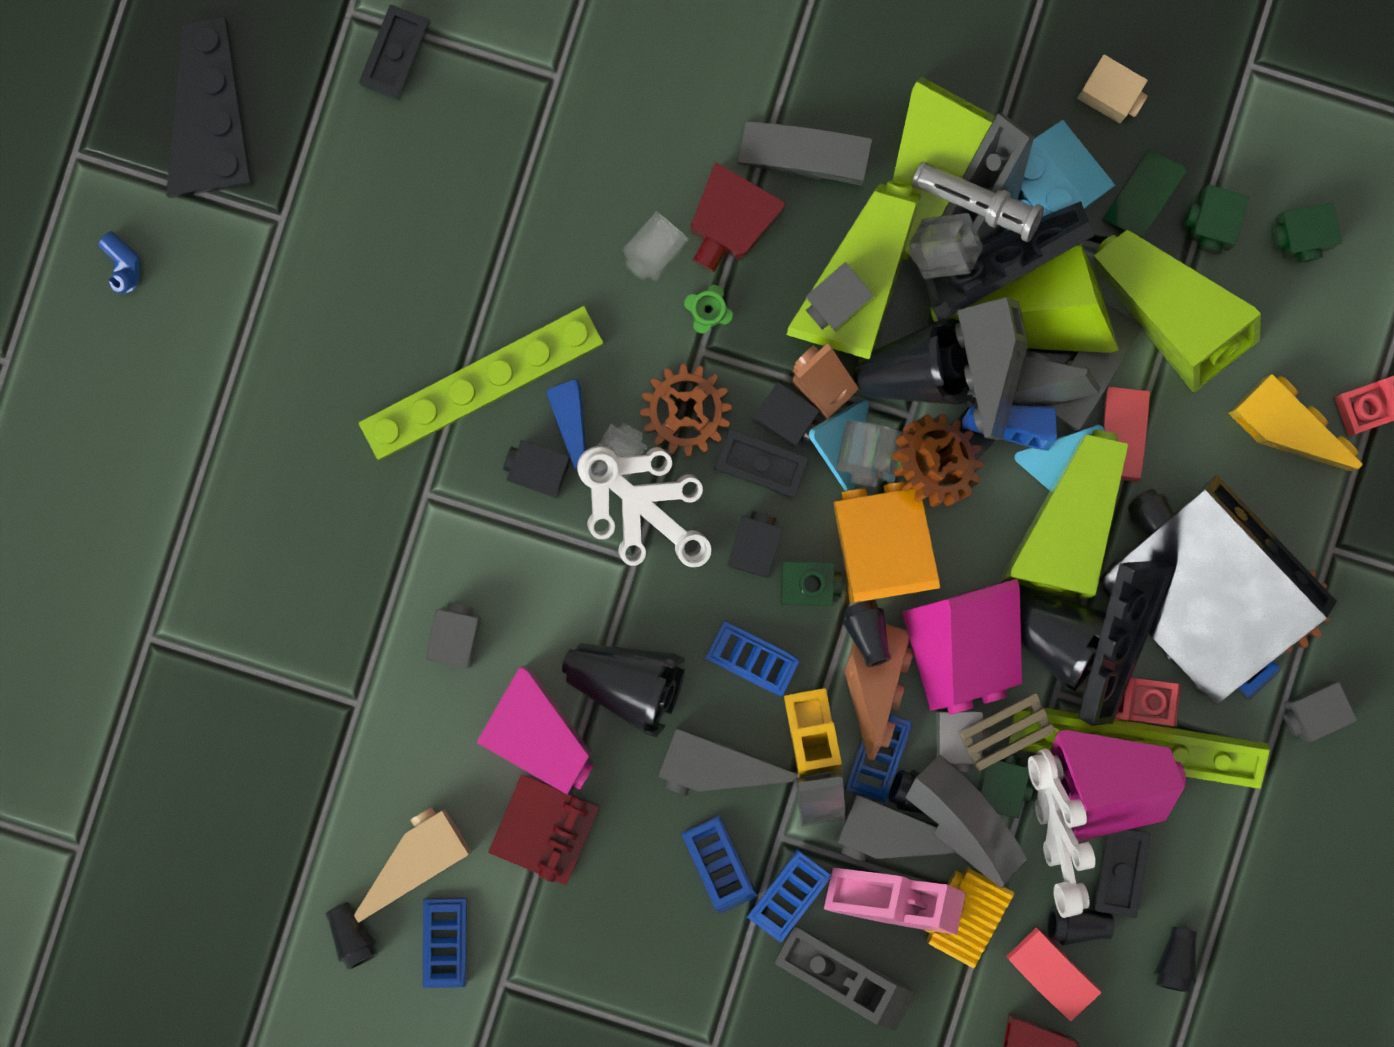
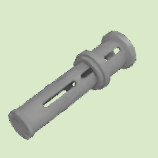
[912,161,1044,242]

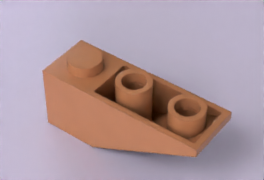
[791,343,859,420]
[844,624,914,761]

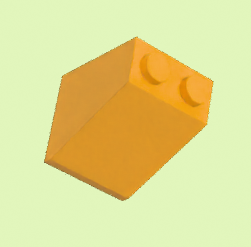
[833,482,940,603]

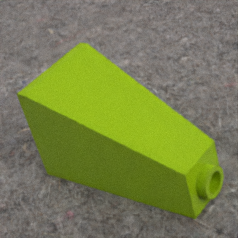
[893,77,995,260]
[786,180,921,359]
[1094,230,1261,393]
[930,244,1119,353]
[1000,430,1128,601]

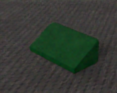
[1103,149,1188,238]

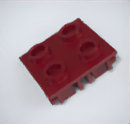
[488,774,599,886]

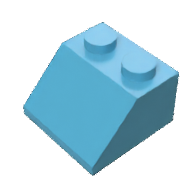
[1018,120,1115,217]

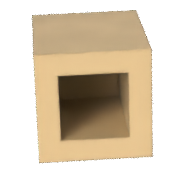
[1077,54,1148,124]

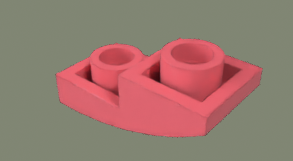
[1334,376,1394,436]
[1103,386,1150,482]
[1115,678,1182,726]
[1006,927,1102,1021]

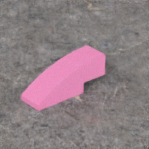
[824,868,966,935]

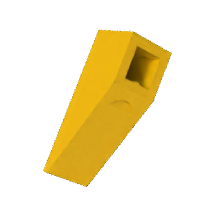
[1228,374,1363,471]

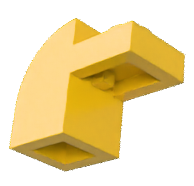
[784,688,842,777]

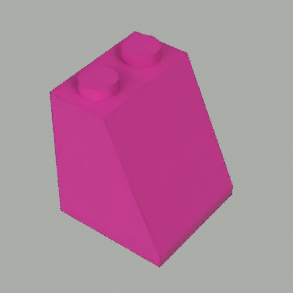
[902,579,1022,715]
[476,666,594,794]
[1050,730,1186,842]

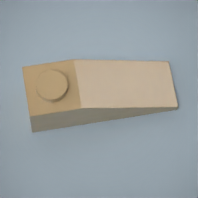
[354,807,472,923]

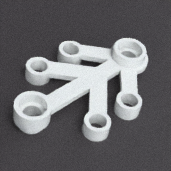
[577,446,711,567]
[1028,749,1095,918]

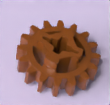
[640,364,732,457]
[891,414,984,508]

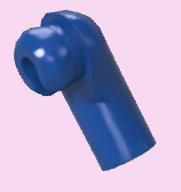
[98,231,140,294]

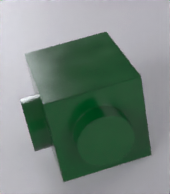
[1185,184,1250,254]
[1272,202,1342,263]
[780,561,842,606]
[977,754,1034,819]

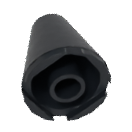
[854,318,973,405]
[1019,584,1106,691]
[562,643,685,737]

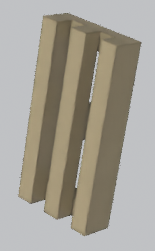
[958,693,1056,771]

